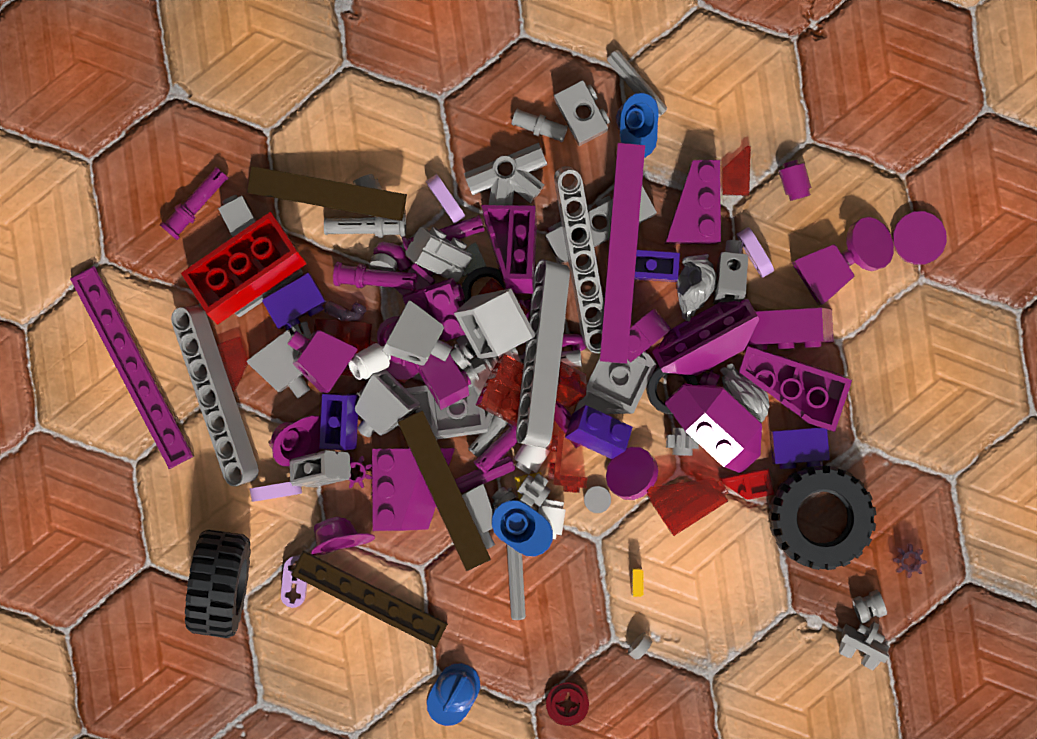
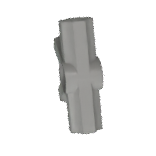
[464,143,547,205]

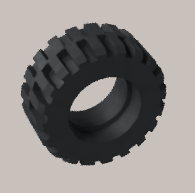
[769,466,877,570]
[185,529,251,638]

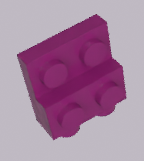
[402,277,466,341]

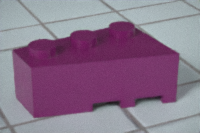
[664,160,721,244]
[481,205,537,294]
[747,308,834,350]

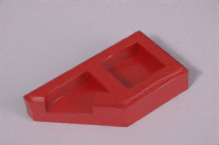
[719,468,774,500]

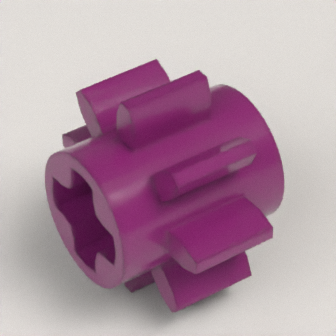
[349,456,372,488]

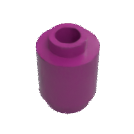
[779,160,812,201]

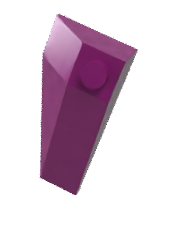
[739,346,852,432]

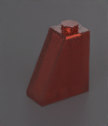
[646,478,729,536]

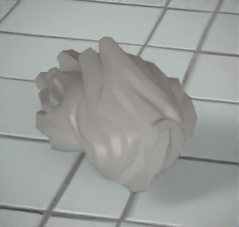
[676,254,718,321]
[720,364,770,422]

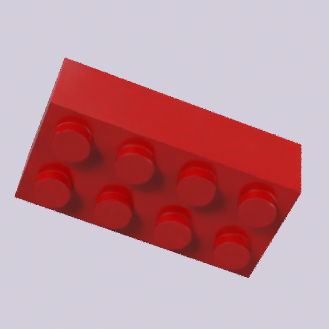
[181,211,307,325]

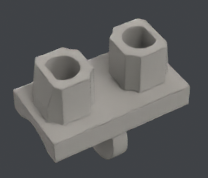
[839,622,889,670]

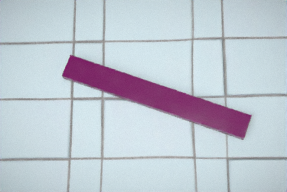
[600,143,645,364]
[70,266,194,469]

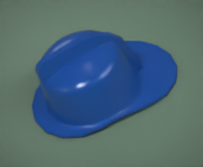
[616,93,659,158]
[492,500,553,556]
[427,663,480,726]

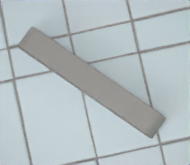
[554,166,604,353]
[516,260,570,448]
[171,305,259,486]

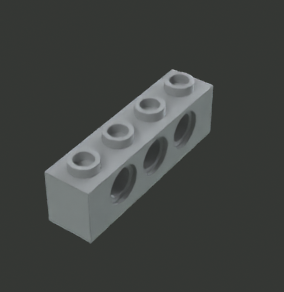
[545,186,657,264]

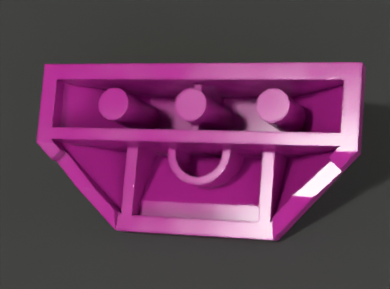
[653,299,759,376]
[665,383,762,473]

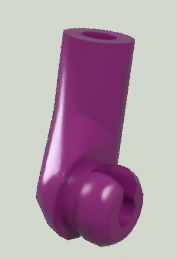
[373,241,412,272]

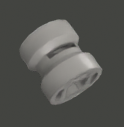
[852,590,887,624]

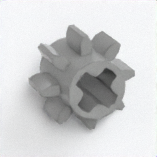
[666,428,699,456]
[518,473,551,507]

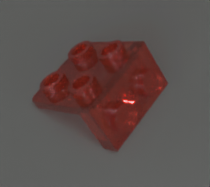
[548,430,587,493]

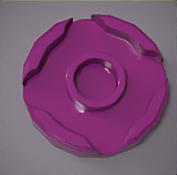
[892,211,947,265]
[846,217,894,271]
[606,447,658,500]

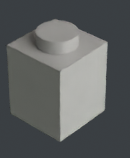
[218,195,257,237]

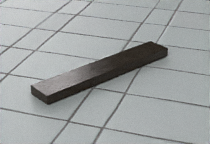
[247,166,407,221]
[397,411,491,571]
[291,550,448,648]

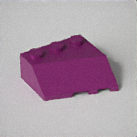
[372,448,455,531]

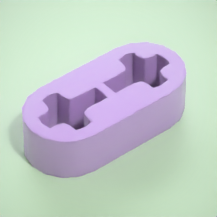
[425,174,465,224]
[736,227,774,278]
[250,482,302,502]
[281,556,308,608]

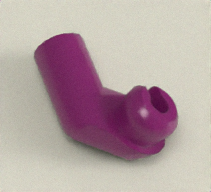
[562,333,586,351]

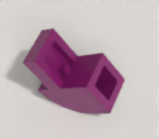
[628,308,671,363]

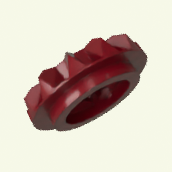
[546,682,589,726]

